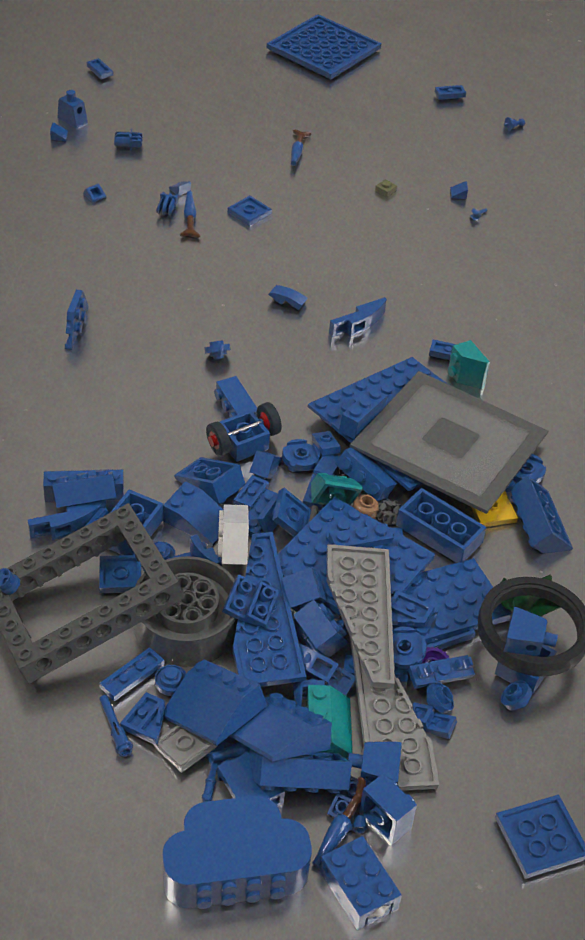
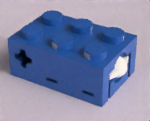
[319,836,402,930]

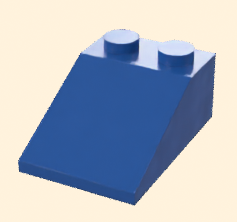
[174,457,245,504]
[163,482,224,547]

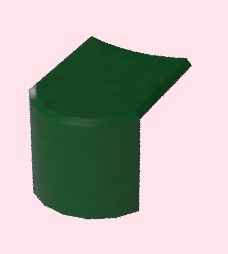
[500,574,561,617]

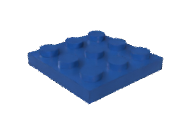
[495,794,585,879]

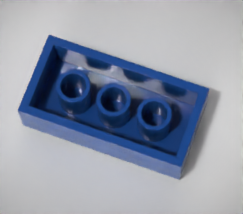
[396,488,487,563]

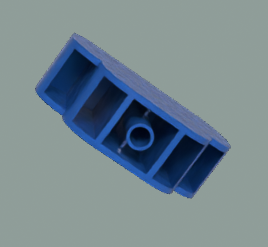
[163,796,312,909]

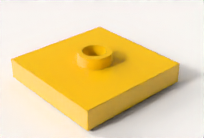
[471,491,518,527]

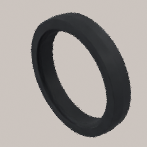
[478,577,585,676]

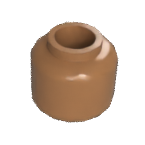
[352,495,379,519]

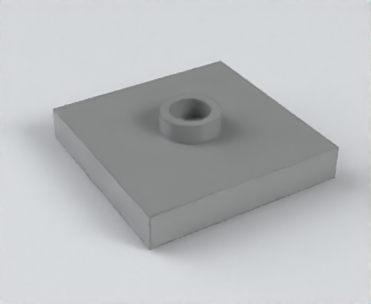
[154,725,218,773]

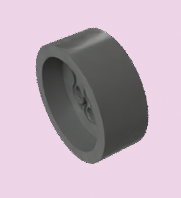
[134,556,238,667]

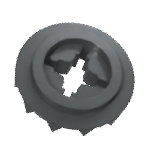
[376,498,403,524]

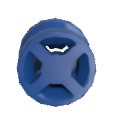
[0,568,20,595]

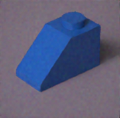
[250,450,282,480]

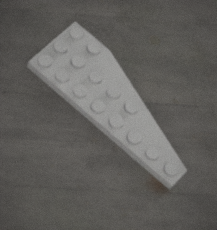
[327,544,395,689]
[350,638,439,791]

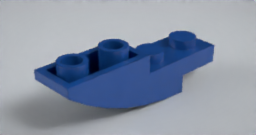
[329,297,387,338]
[28,499,106,541]
[299,643,355,695]

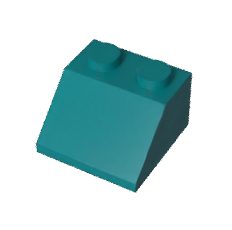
[448,340,490,389]
[311,473,362,505]

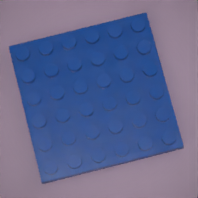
[266,14,382,79]
[278,497,435,616]

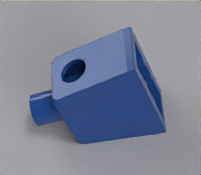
[57,90,88,129]
[504,607,558,656]
[348,742,402,784]

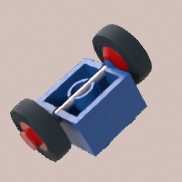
[206,402,282,462]

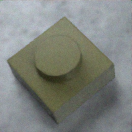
[375,179,397,197]

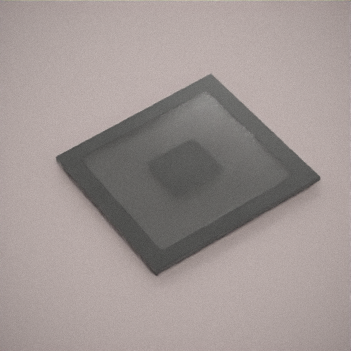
[350,371,548,514]

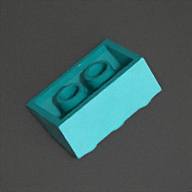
[306,685,353,758]

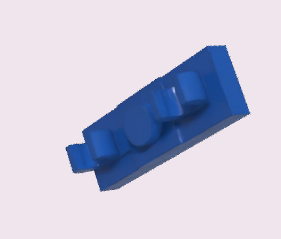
[408,655,475,689]

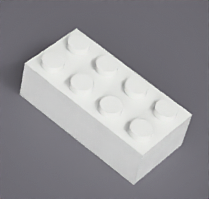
[218,504,249,565]

